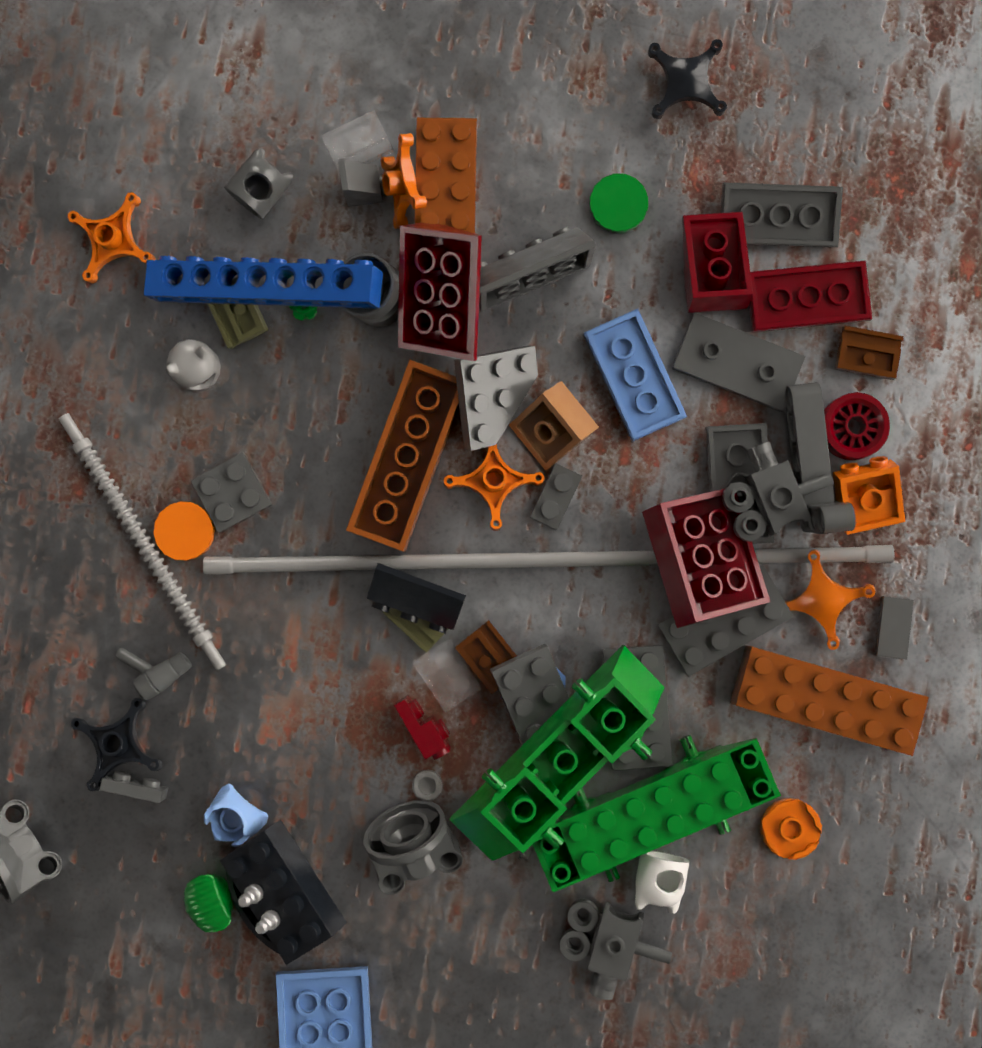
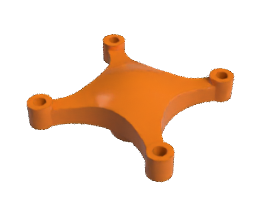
[381,133,427,229]
[67,192,156,284]
[443,444,544,531]
[785,549,875,650]

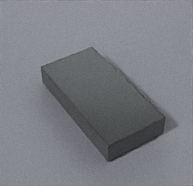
[875,596,914,660]

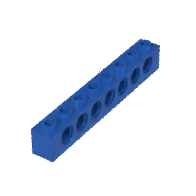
[144,256,383,309]

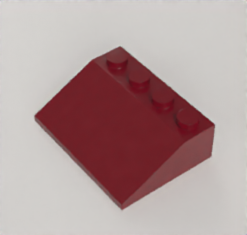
[398,222,482,361]
[642,488,770,628]

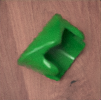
[184,874,234,933]

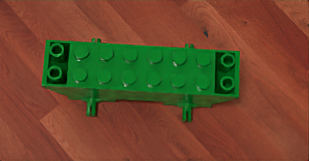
[449,645,665,861]
[533,735,781,893]

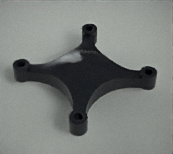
[648,39,727,119]
[71,698,163,791]

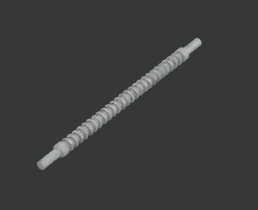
[59,413,226,671]

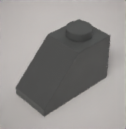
[338,160,384,207]

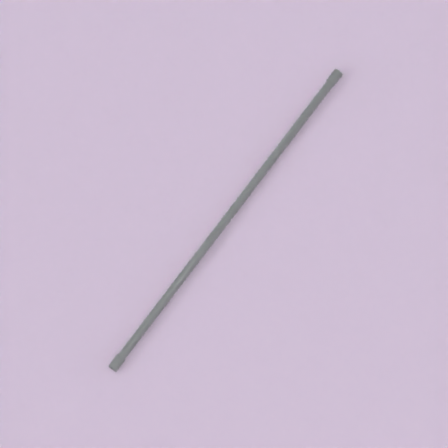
[203,545,894,575]

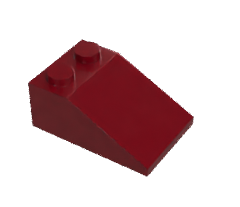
[682,212,753,313]

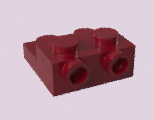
[394,695,451,760]

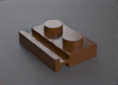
[835,325,904,380]
[455,620,517,695]

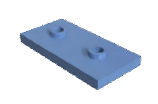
[583,309,687,442]

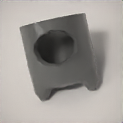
[224,148,293,220]

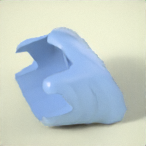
[203,783,268,847]

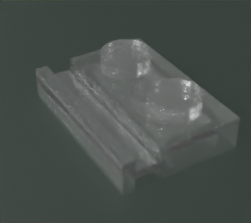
[321,110,394,175]
[413,638,482,713]

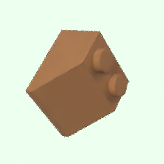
[509,381,599,471]

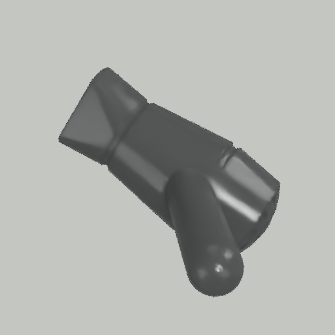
[116,648,193,700]

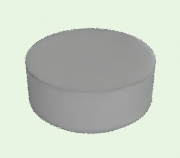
[412,770,443,801]

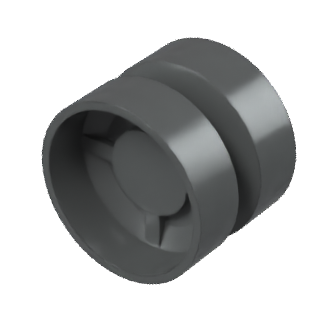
[341,253,399,327]

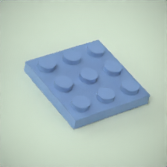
[276,966,373,1048]

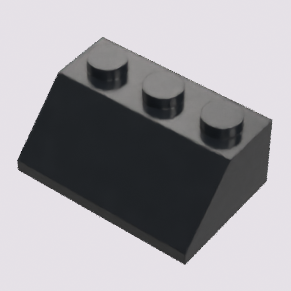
[367,563,466,634]

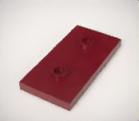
[749,260,872,333]

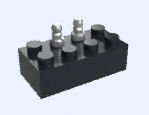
[220,820,347,965]

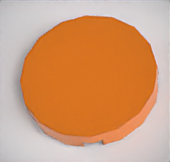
[154,501,215,561]
[760,798,822,860]

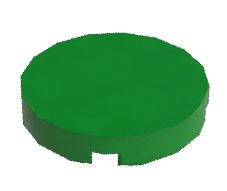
[590,174,648,233]

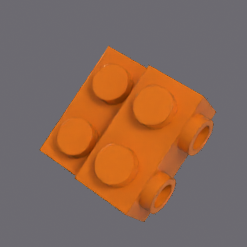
[833,456,905,535]

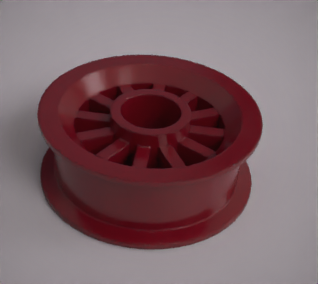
[824,392,890,460]

